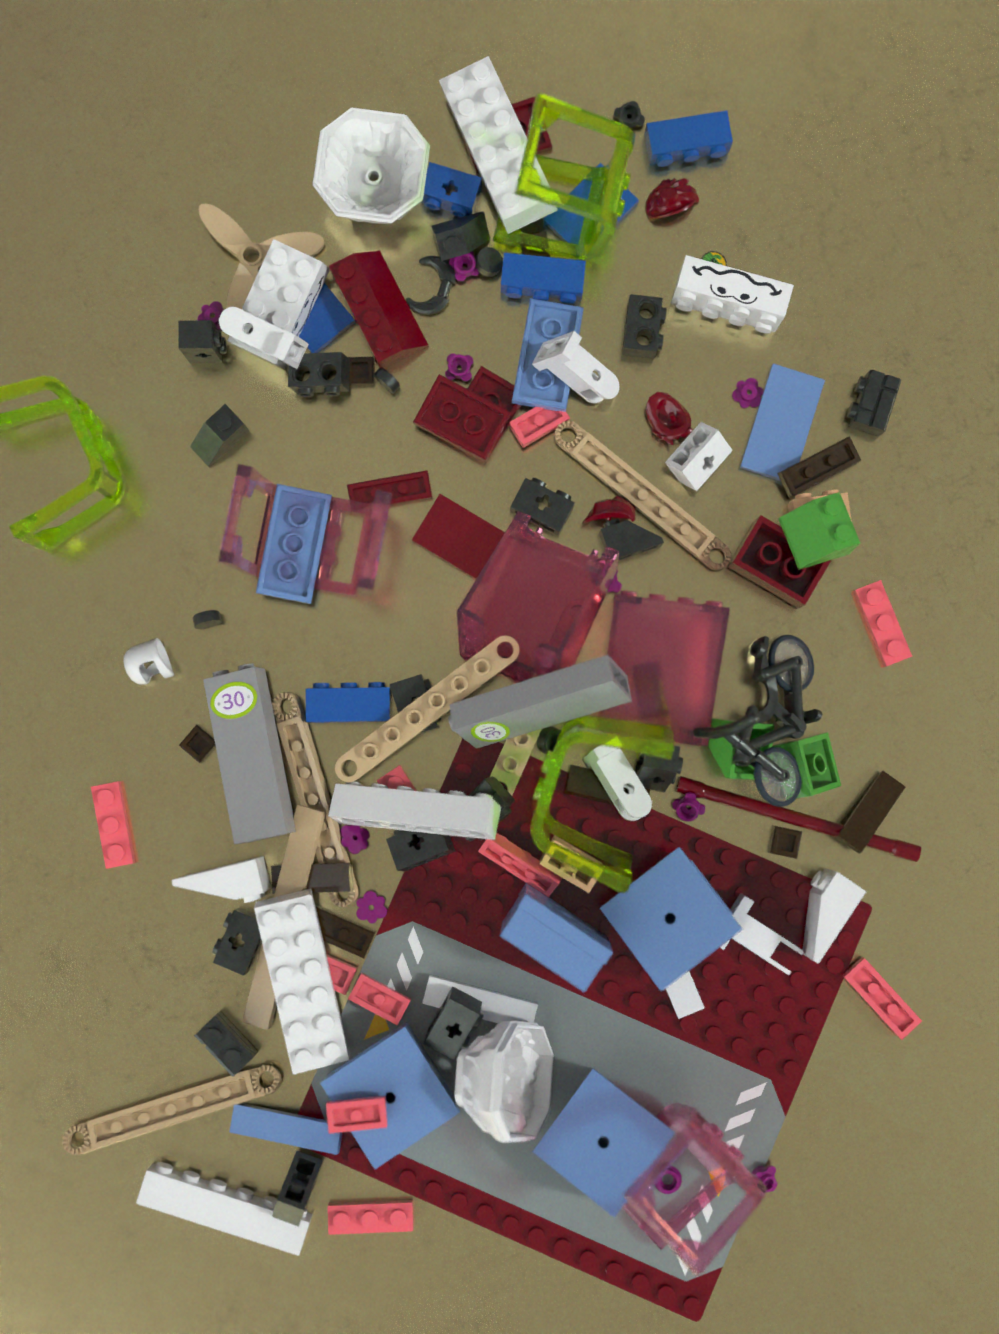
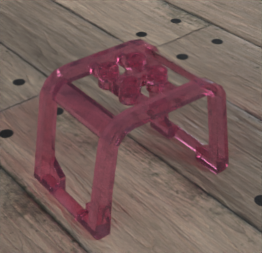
[218,464,392,597]
[622,1103,767,1276]

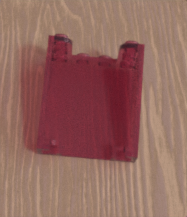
[457,511,619,683]
[594,590,730,747]

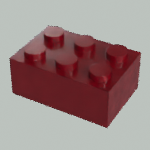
[728,515,831,608]

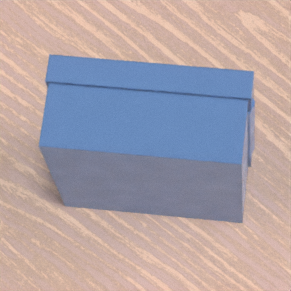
[600,847,743,991]
[500,883,613,992]
[320,1022,460,1169]
[533,1068,675,1218]

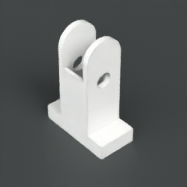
[219,307,308,369]
[532,331,619,403]
[583,736,652,821]
[720,893,804,975]

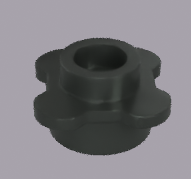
[614,101,645,132]

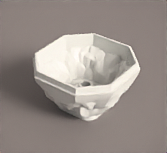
[312,108,430,224]
[455,1021,554,1143]

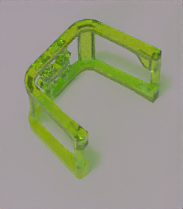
[493,94,636,260]
[0,376,126,552]
[531,715,674,893]

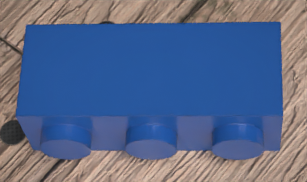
[644,110,733,167]
[501,253,586,304]
[306,682,392,723]

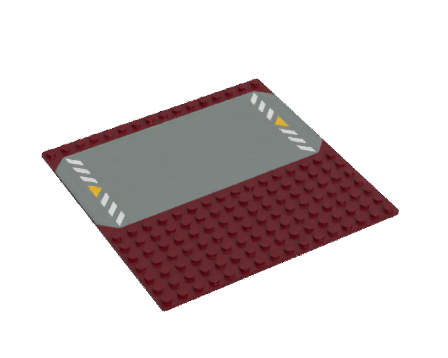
[297,738,872,1322]

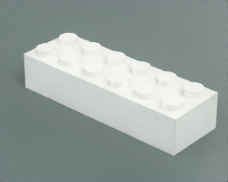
[439,56,558,234]
[254,889,349,1074]

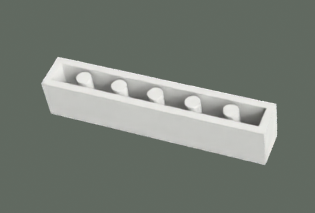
[328,781,501,840]
[136,1162,313,1256]

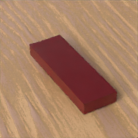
[347,470,433,513]

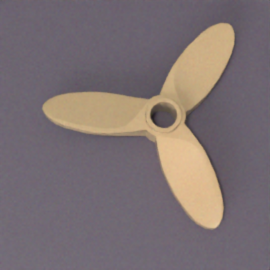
[199,204,324,309]

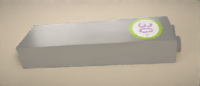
[448,655,632,749]
[203,663,296,844]

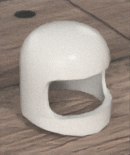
[123,638,174,685]

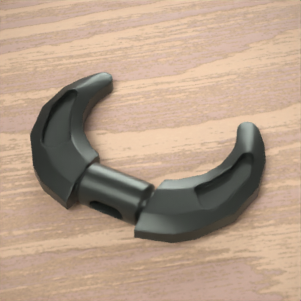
[406,256,455,315]

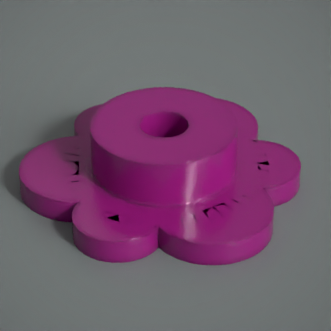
[197,301,224,331]
[732,378,764,408]
[340,825,369,854]
[356,891,387,924]

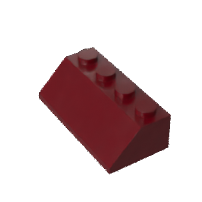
[329,250,429,369]

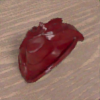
[645,177,699,219]
[646,392,693,446]
[582,496,636,525]

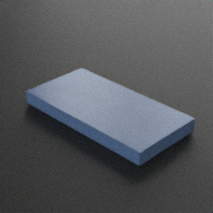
[512,298,584,412]
[739,364,825,481]
[256,484,332,604]

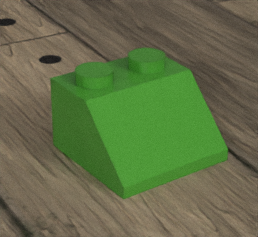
[779,492,860,570]
[708,718,775,780]
[772,732,841,801]

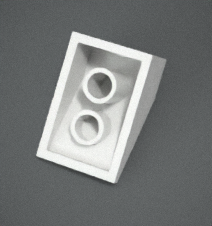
[172,856,271,903]
[803,868,866,964]

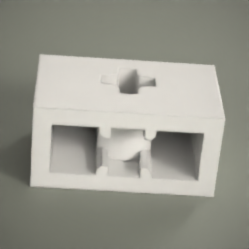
[665,422,733,491]

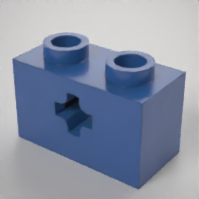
[421,162,482,218]

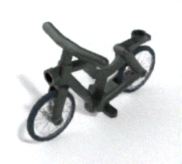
[693,635,822,807]

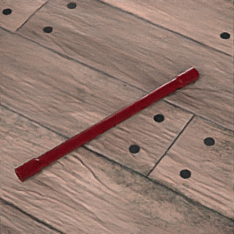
[676,776,921,862]

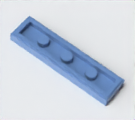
[230,1103,343,1155]

